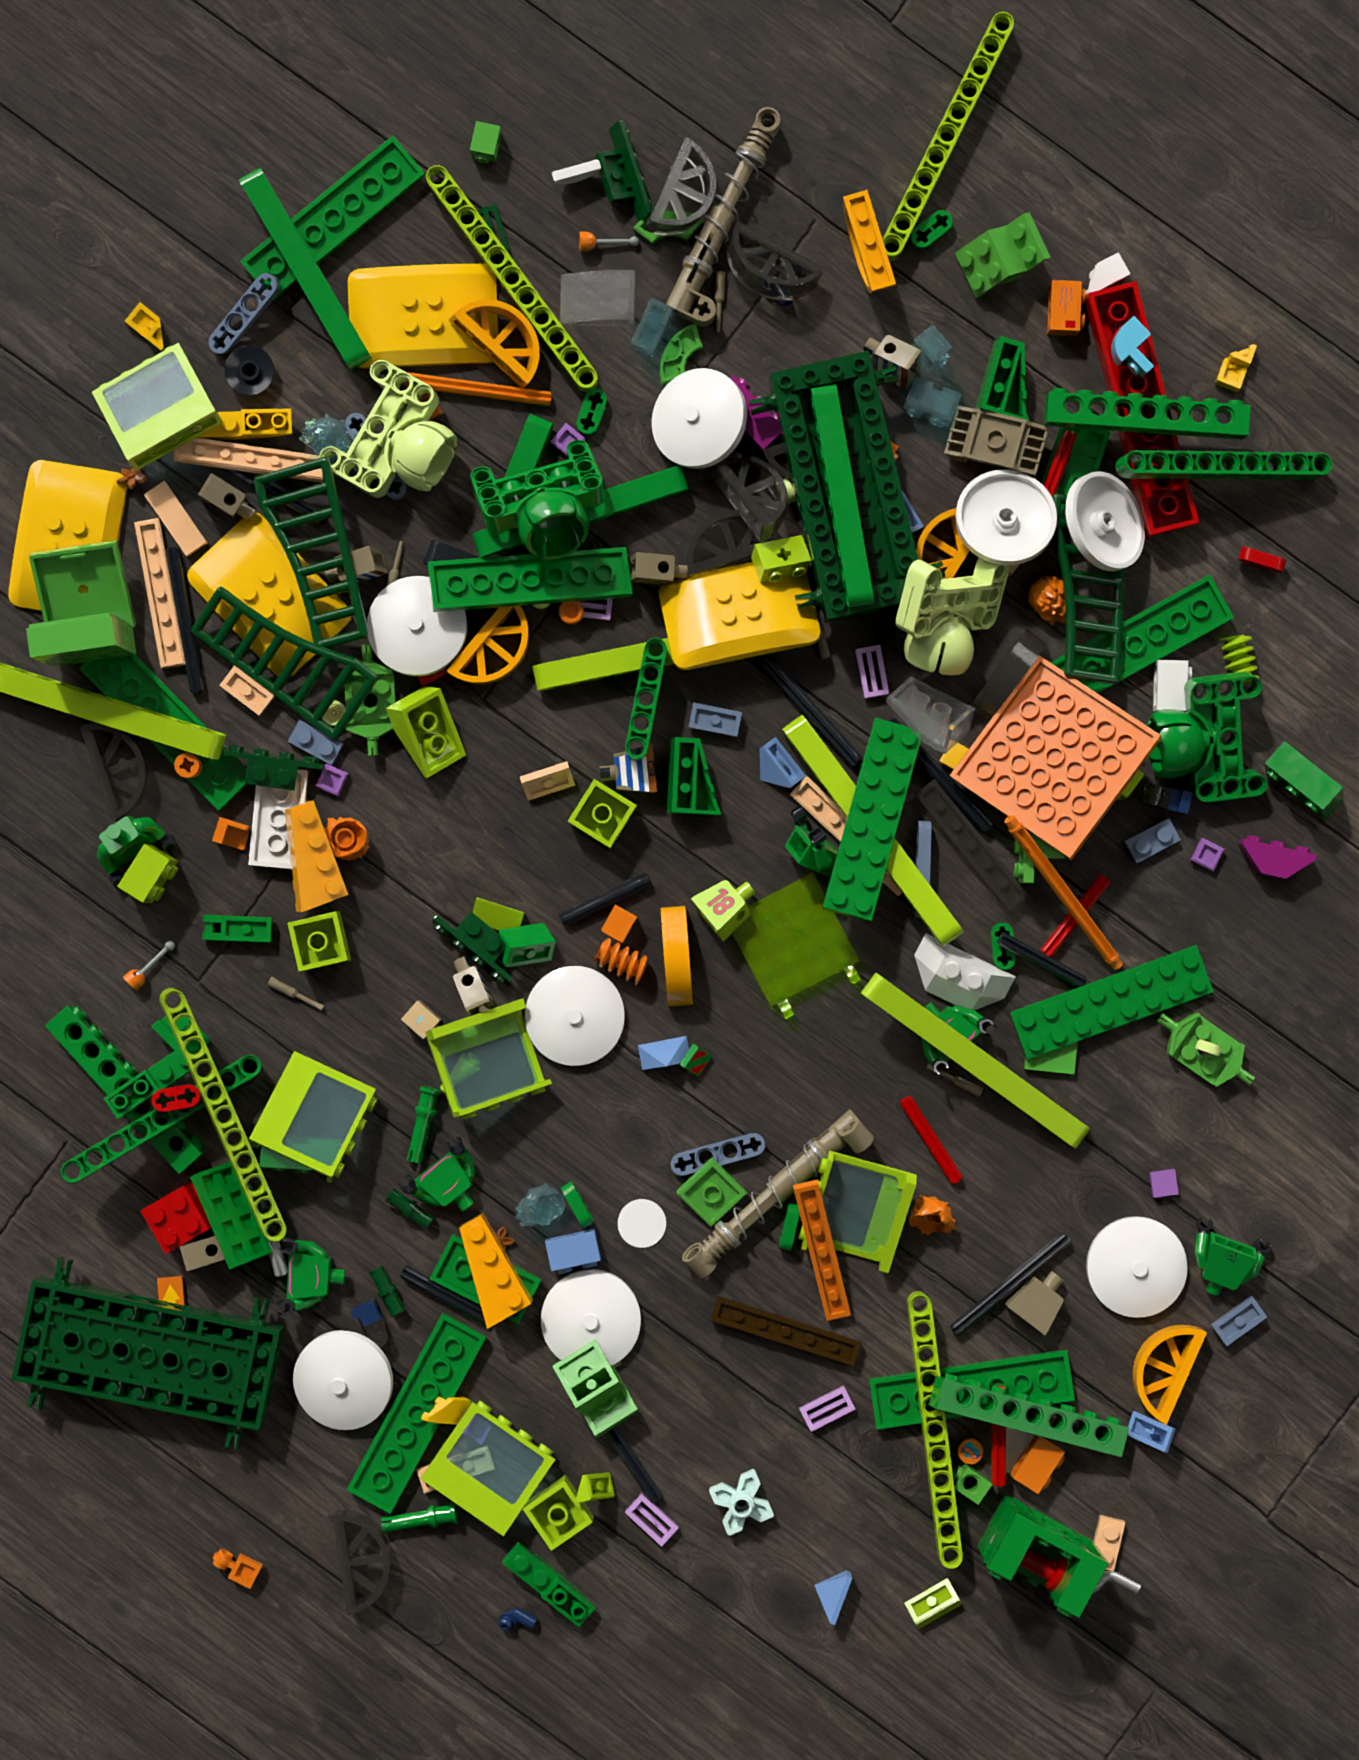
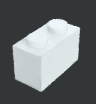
[1153,660,1192,712]

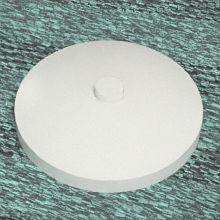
[652,368,747,469]
[955,470,1057,565]
[1066,471,1145,571]
[367,576,468,676]
[525,966,625,1066]
[1086,1216,1187,1318]
[541,1269,641,1365]
[293,1331,393,1430]

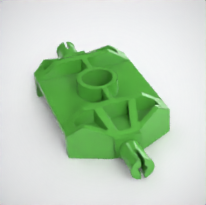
[344,644,396,756]
[1157,1012,1255,1087]

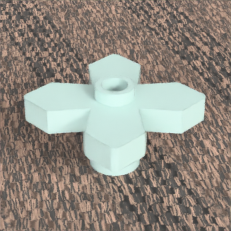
[709,1469,774,1535]

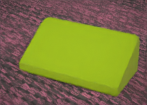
[473,897,525,930]
[575,1472,615,1503]
[905,1578,962,1629]

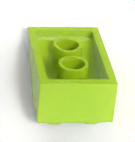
[385,686,466,778]

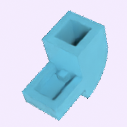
[1111,316,1154,378]

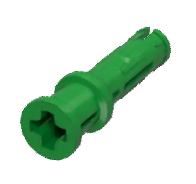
[406,1086,442,1163]
[381,1502,459,1533]

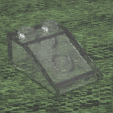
[560,270,635,326]
[886,677,975,754]

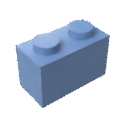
[545,1228,601,1274]

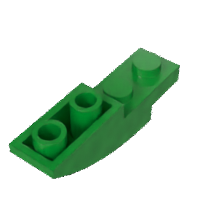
[103,1041,202,1119]
[502,1542,596,1627]

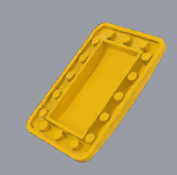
[348,264,499,368]
[8,460,128,611]
[187,512,352,677]
[659,562,820,670]

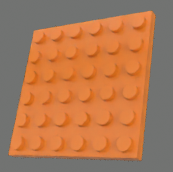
[949,656,1162,860]

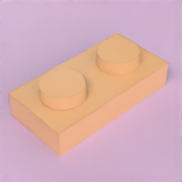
[219,666,275,716]
[520,762,575,801]
[1093,1515,1125,1571]

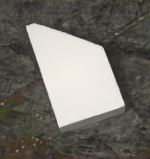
[1086,252,1130,296]

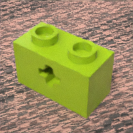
[751,535,811,583]

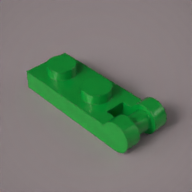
[202,915,273,942]

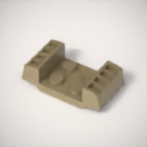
[944,405,1049,478]

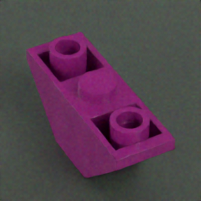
[1238,835,1317,879]

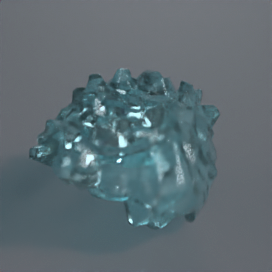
[299,414,351,455]
[515,1183,565,1226]

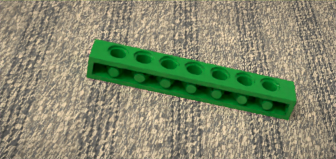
[1044,388,1251,440]
[45,1005,205,1174]
[929,1373,1129,1457]

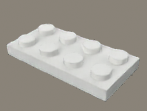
[248,769,309,869]

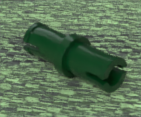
[385,1188,434,1230]
[369,1265,406,1317]

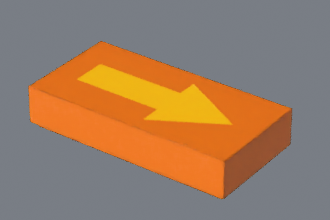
[157,1276,186,1305]

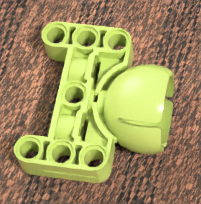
[319,360,457,498]
[896,558,1009,675]

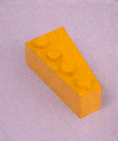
[285,800,348,912]
[459,1213,533,1329]

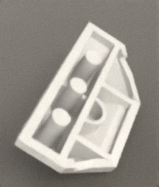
[914,933,1015,1010]

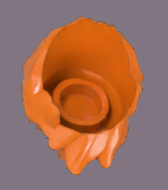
[1028,576,1066,626]
[324,817,369,861]
[909,1194,957,1235]

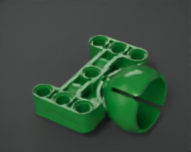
[470,440,605,560]
[1147,672,1267,802]

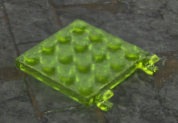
[732,873,861,1019]

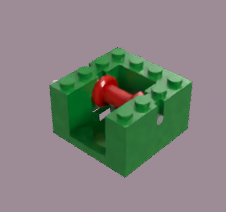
[977,1493,1141,1618]

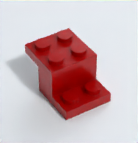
[140,1181,212,1254]

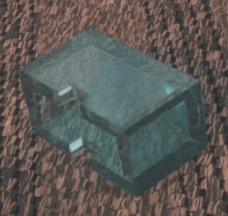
[630,298,674,359]
[912,324,952,373]
[903,376,962,427]

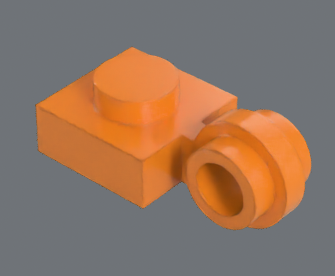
[213,1549,262,1589]

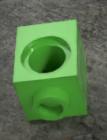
[470,121,502,163]
[953,1463,992,1505]

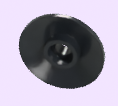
[224,346,275,396]

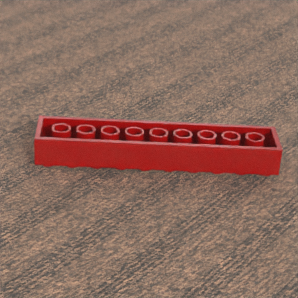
[1085,281,1199,539]

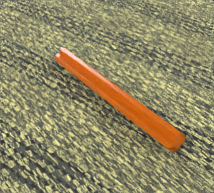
[405,372,552,406]

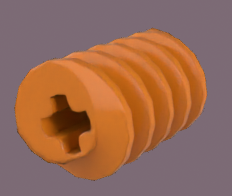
[592,936,648,986]

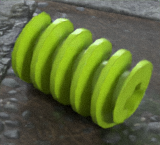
[1220,635,1259,686]

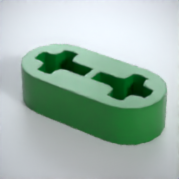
[910,210,953,250]
[576,388,607,436]
[990,923,1016,970]
[561,1181,595,1228]
[778,1203,800,1252]

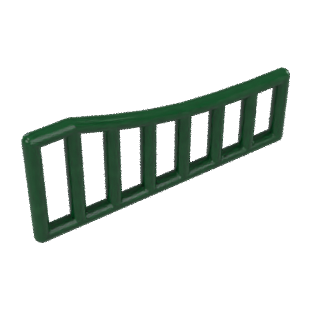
[254,457,369,648]
[1052,493,1125,685]
[191,586,378,741]

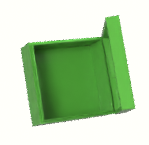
[26,540,136,667]

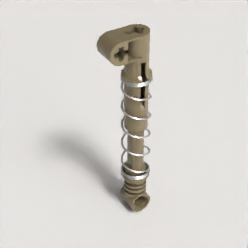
[665,107,780,327]
[682,1109,874,1278]

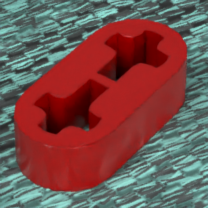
[1238,547,1287,573]
[152,1085,200,1113]

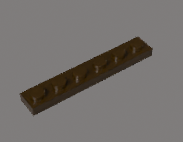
[711,1295,861,1366]

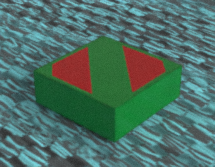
[680,1044,712,1077]

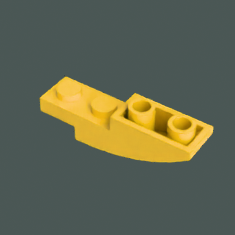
[196,409,292,440]

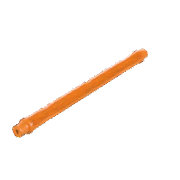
[1004,815,1123,970]

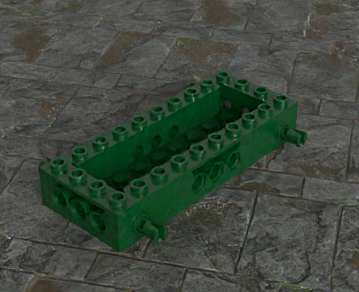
[748,350,945,624]
[11,1257,285,1449]

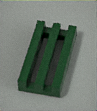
[474,203,510,257]

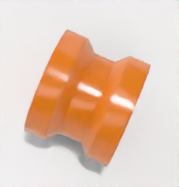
[174,753,203,779]

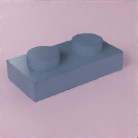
[688,703,742,737]
[288,720,344,766]
[1124,818,1181,863]
[1210,1296,1267,1346]

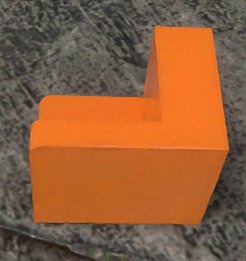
[212,817,252,850]
[601,905,637,943]

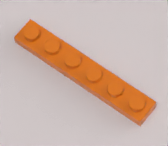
[793,1180,851,1321]

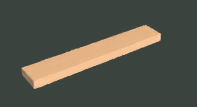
[173,438,323,483]
[134,518,185,669]
[790,776,902,896]

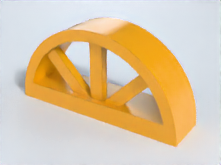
[843,190,896,293]
[449,300,540,388]
[916,508,970,579]
[446,606,529,685]
[661,906,693,1007]
[1133,1325,1207,1425]

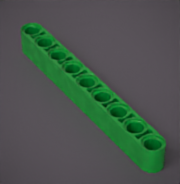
[238,167,372,371]
[810,384,874,608]
[1116,450,1333,480]
[472,465,689,558]
[61,1055,261,1184]

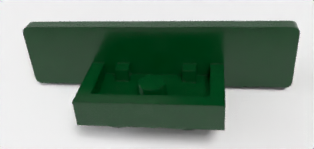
[595,120,652,222]
[223,745,324,791]
[432,911,513,985]

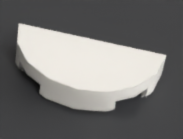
[552,160,601,185]

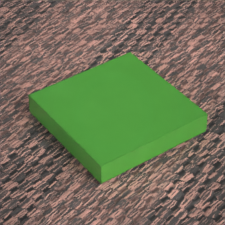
[1024,1041,1078,1074]
[676,1157,747,1227]

